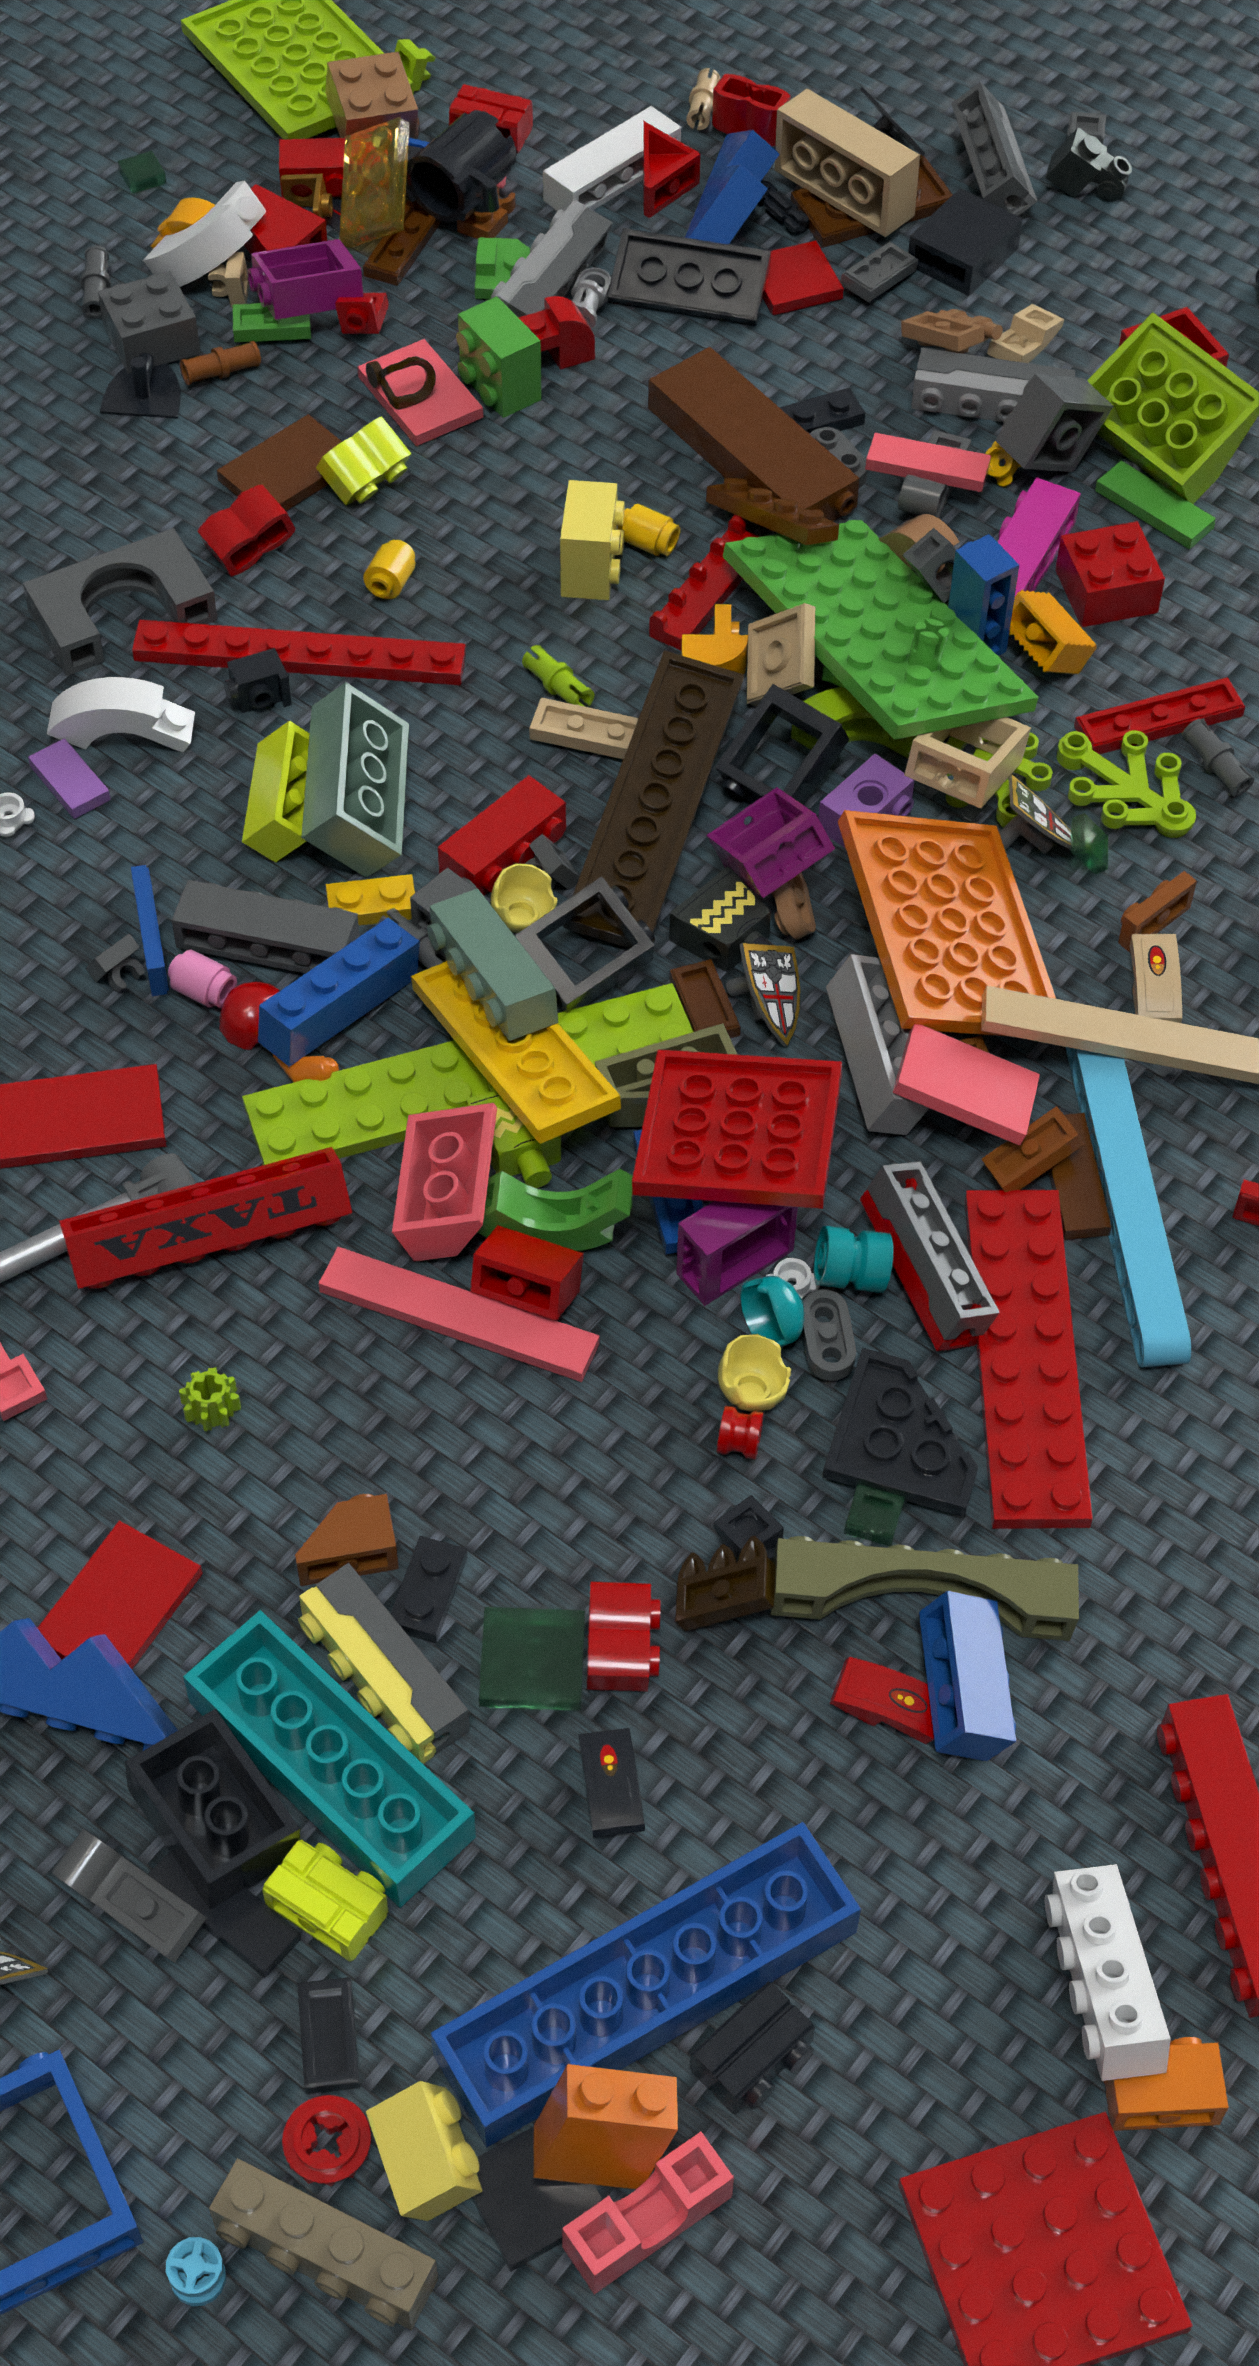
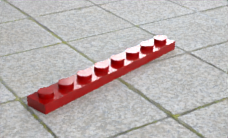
[132,619,466,686]

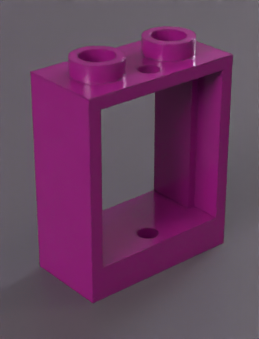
[247,239,363,320]
[706,787,835,898]
[676,1201,798,1306]

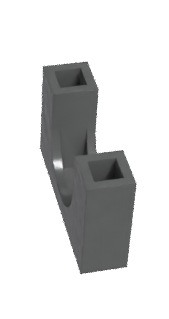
[23,528,218,676]

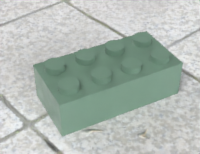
[301,682,409,878]

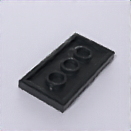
[607,228,771,326]

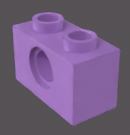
[819,754,914,849]

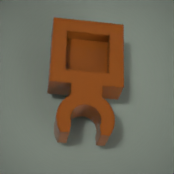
[457,187,516,240]

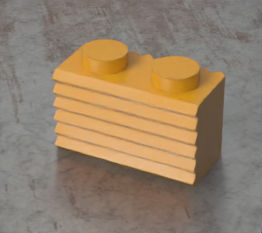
[1010,589,1097,674]

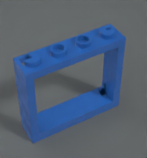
[0,2049,144,2315]

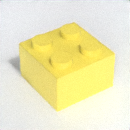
[560,480,625,600]

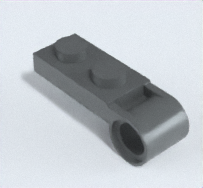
[898,430,971,518]
[51,1828,207,1963]

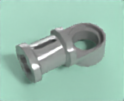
[571,268,611,328]

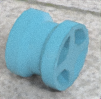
[166,2237,226,2306]

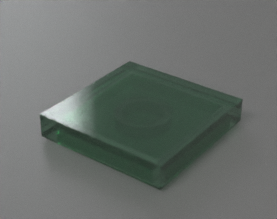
[479,1607,585,1710]

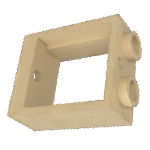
[904,717,1031,808]

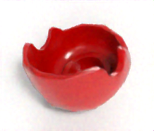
[220,982,280,1050]

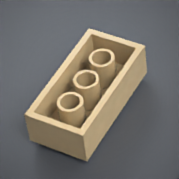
[775,89,920,237]

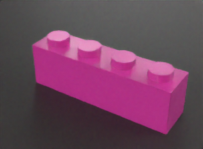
[997,477,1081,596]

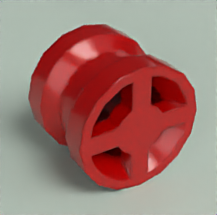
[717,1406,764,1460]

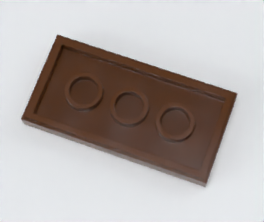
[790,155,953,248]

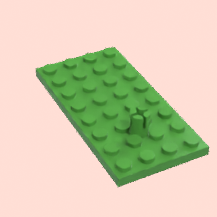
[723,520,1039,740]

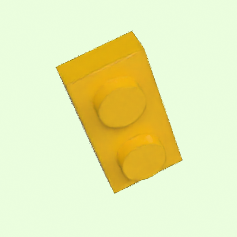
[326,874,415,925]

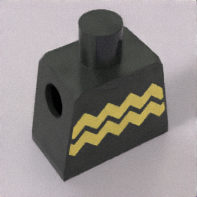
[669,866,774,971]

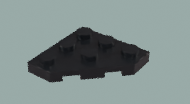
[822,1348,979,1517]

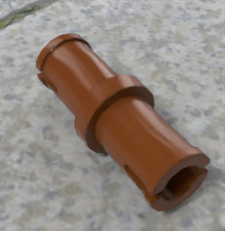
[180,341,261,385]

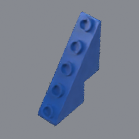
[685,130,780,244]
[0,1618,178,1751]

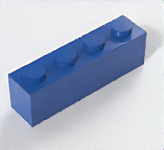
[258,917,420,1067]

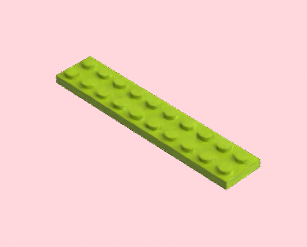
[242,983,693,1165]

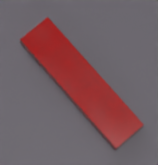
[1074,677,1245,755]

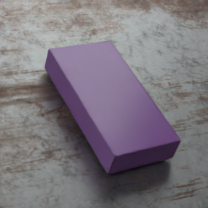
[28,738,111,819]

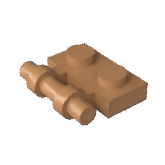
[901,309,1003,353]

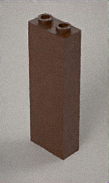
[648,347,860,521]

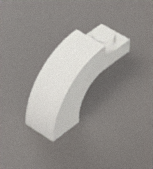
[143,181,267,287]
[47,677,195,753]

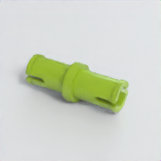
[522,645,595,707]

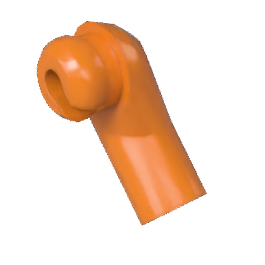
[273,1054,339,1082]

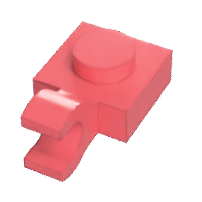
[0,1342,47,1421]

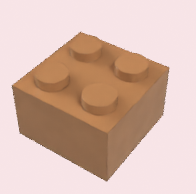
[325,52,418,143]

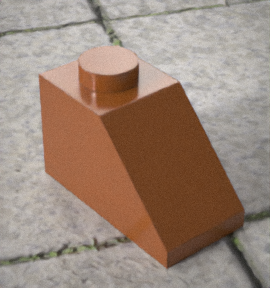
[295,1494,399,1586]

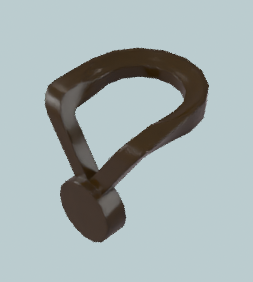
[366,356,436,410]

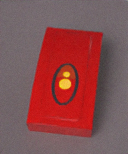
[830,1657,934,1744]

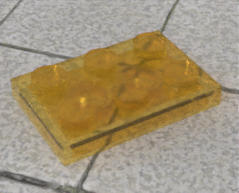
[339,117,410,248]

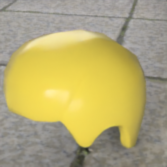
[491,863,558,934]
[718,1334,791,1412]

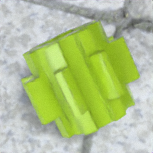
[179,1368,241,1431]

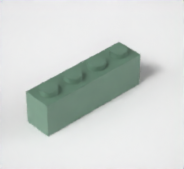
[427,888,558,1041]

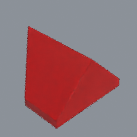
[643,120,701,218]

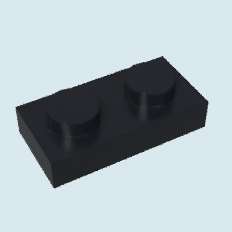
[779,388,866,434]
[391,1536,468,1643]

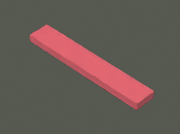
[318,1247,600,1382]

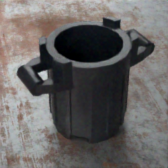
[393,110,517,222]

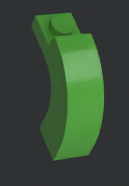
[477,1169,633,1251]

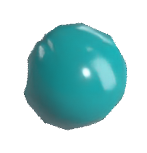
[740,1276,805,1347]

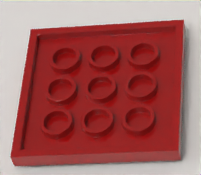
[632,1049,842,1209]
[898,2111,1193,2366]

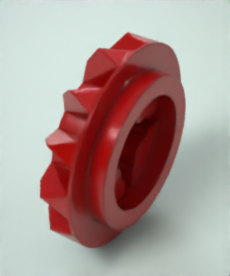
[282,2095,371,2187]

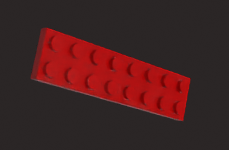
[964,1190,1093,1529]

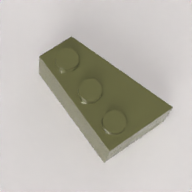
[595,1023,738,1127]

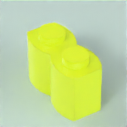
[316,416,411,505]

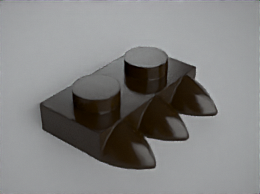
[675,1536,775,1631]

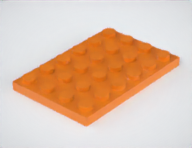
[837,810,1056,1037]

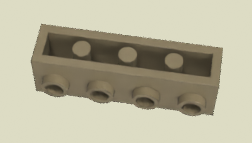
[209,2158,438,2331]

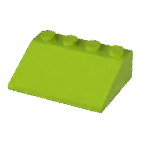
[1087,312,1259,504]

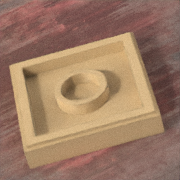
[747,603,815,706]

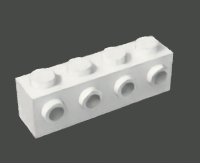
[1045,1864,1171,2081]

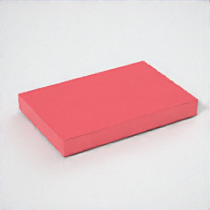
[357,339,483,446]
[893,1024,1040,1146]

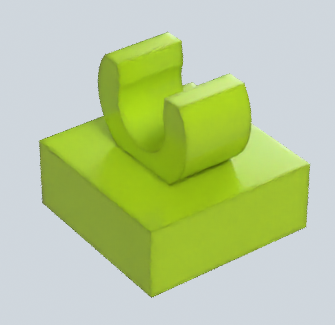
[395,39,435,91]

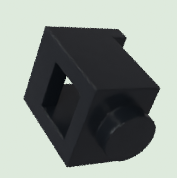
[224,648,292,713]

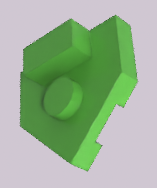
[475,237,530,299]

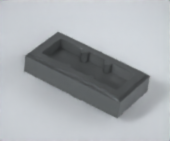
[840,242,918,302]

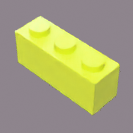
[242,721,310,863]

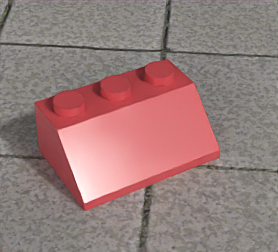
[392,1103,497,1262]

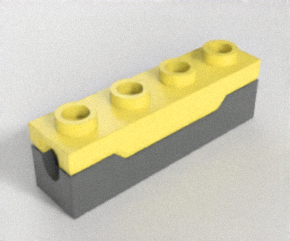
[298,1563,470,1764]

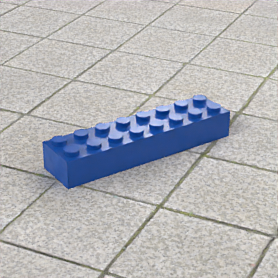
[430,1822,861,2148]

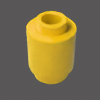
[618,503,680,556]
[363,540,415,599]

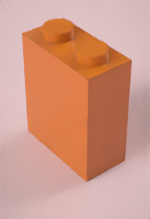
[533,2064,678,2189]

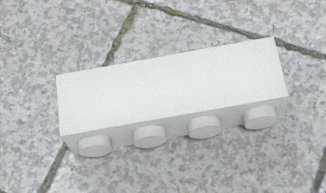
[543,106,681,211]

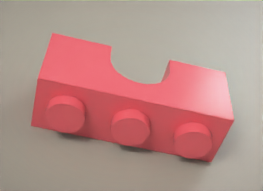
[562,2132,734,2295]

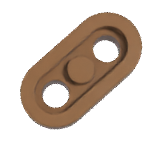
[771,873,816,940]

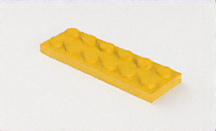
[411,961,621,1144]

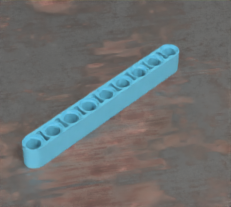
[1066,1047,1191,1368]

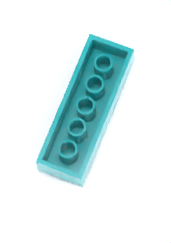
[183,1610,476,1908]

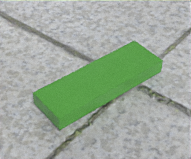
[1095,460,1216,549]

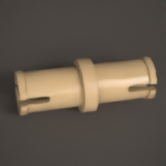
[686,68,720,130]

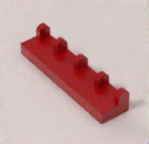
[649,515,759,651]

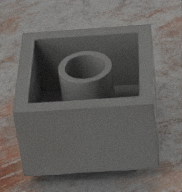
[98,271,201,374]
[995,373,1114,472]

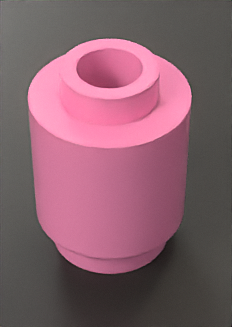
[168,949,237,1008]

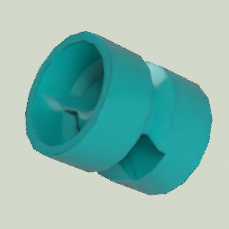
[813,1225,893,1293]

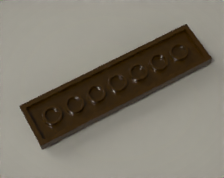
[563,650,744,948]

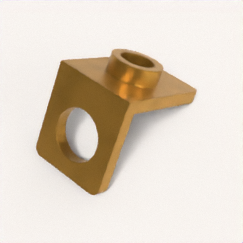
[280,174,333,220]

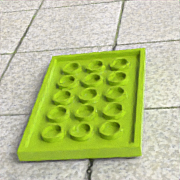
[181,0,414,139]

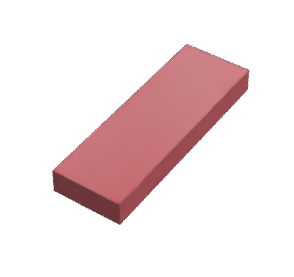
[865,433,991,492]

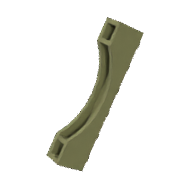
[770,1536,1079,1641]

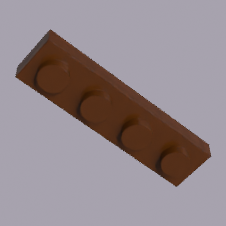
[706,478,840,545]

